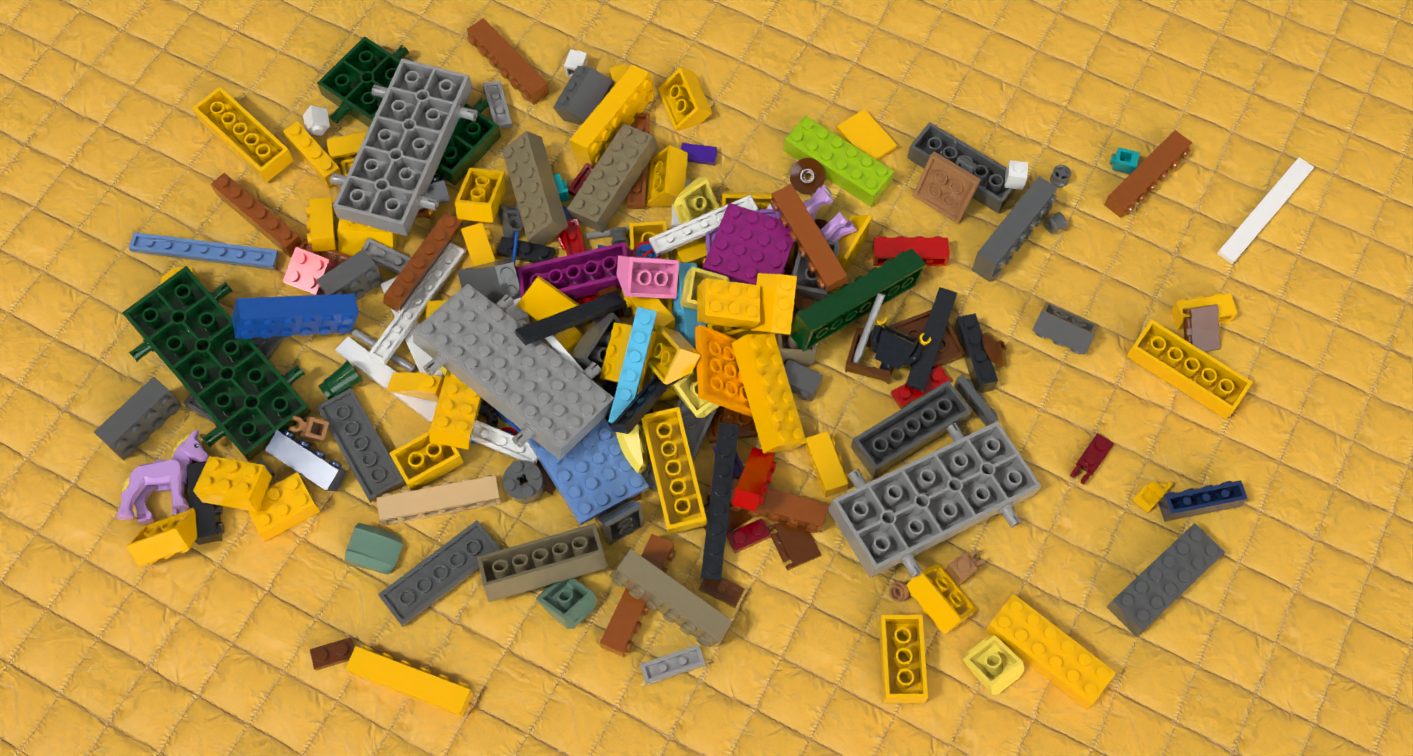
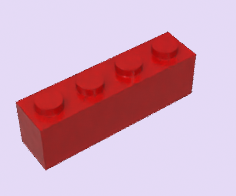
[872,236,949,266]
[732,447,777,512]

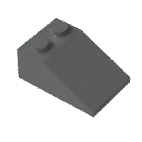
[457,257,521,303]
[597,500,644,545]

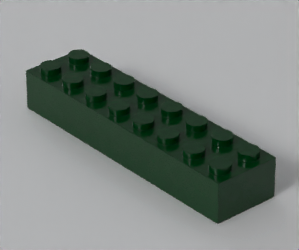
[790,248,926,352]

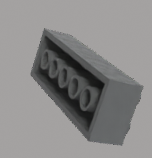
[907,122,1016,213]
[972,176,1058,282]
[851,380,972,478]
[1106,523,1225,637]

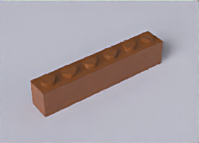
[467,18,550,105]
[1104,130,1192,218]
[211,173,302,258]
[770,184,848,293]
[383,212,462,312]
[707,476,829,533]
[600,534,676,657]

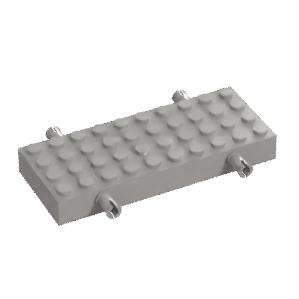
[330,59,478,236]
[413,284,614,460]
[828,421,1041,578]

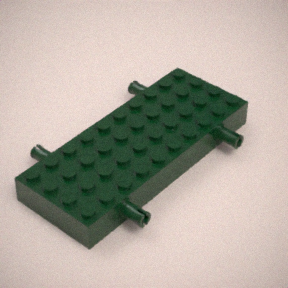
[317,36,501,186]
[122,266,311,461]

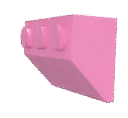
[617,256,679,299]

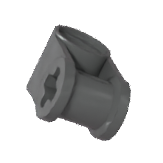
[498,204,523,239]

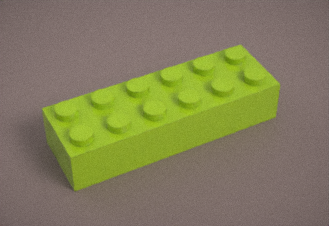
[784,115,894,207]

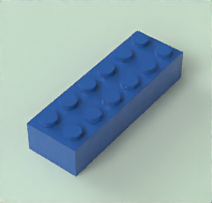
[232,294,359,339]

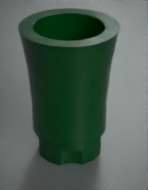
[318,360,363,400]

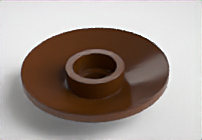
[790,158,826,194]
[982,332,1006,367]

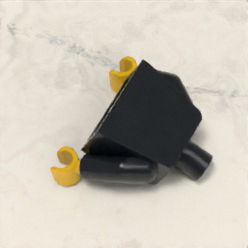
[870,314,931,371]

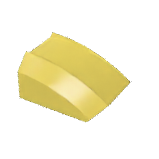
[673,177,720,224]
[680,266,730,310]
[671,365,720,418]
[616,424,649,474]
[962,635,1024,695]

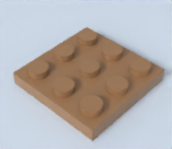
[912,151,981,223]

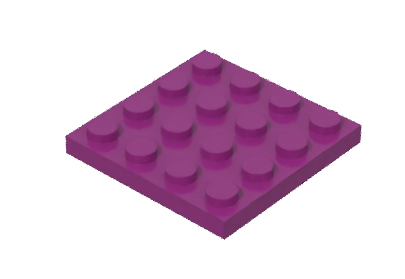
[703,203,794,285]

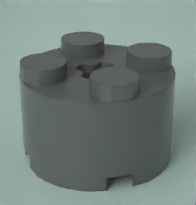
[503,460,546,504]

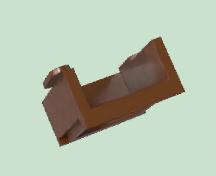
[845,328,894,384]

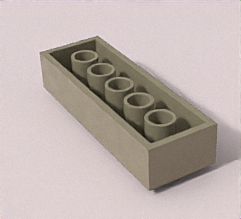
[567,123,658,233]
[502,131,568,245]
[477,523,608,602]
[610,549,733,647]

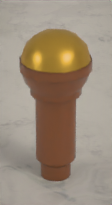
[416,208,435,219]

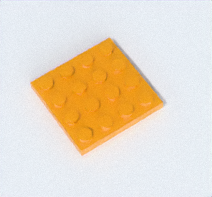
[695,325,753,418]

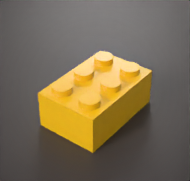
[455,168,507,223]
[697,278,760,329]
[389,431,464,490]
[193,456,272,512]
[247,472,320,541]

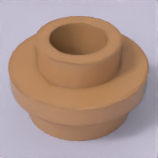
[889,581,909,602]

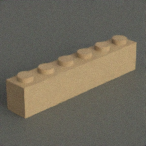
[377,474,502,526]

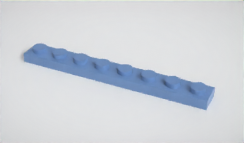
[129,232,279,270]

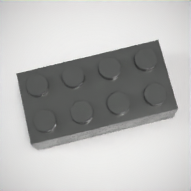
[94,376,182,461]

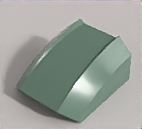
[345,523,403,574]
[536,578,597,629]

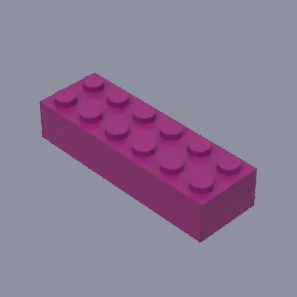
[518,242,632,299]

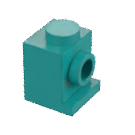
[1109,147,1140,175]
[553,174,570,202]

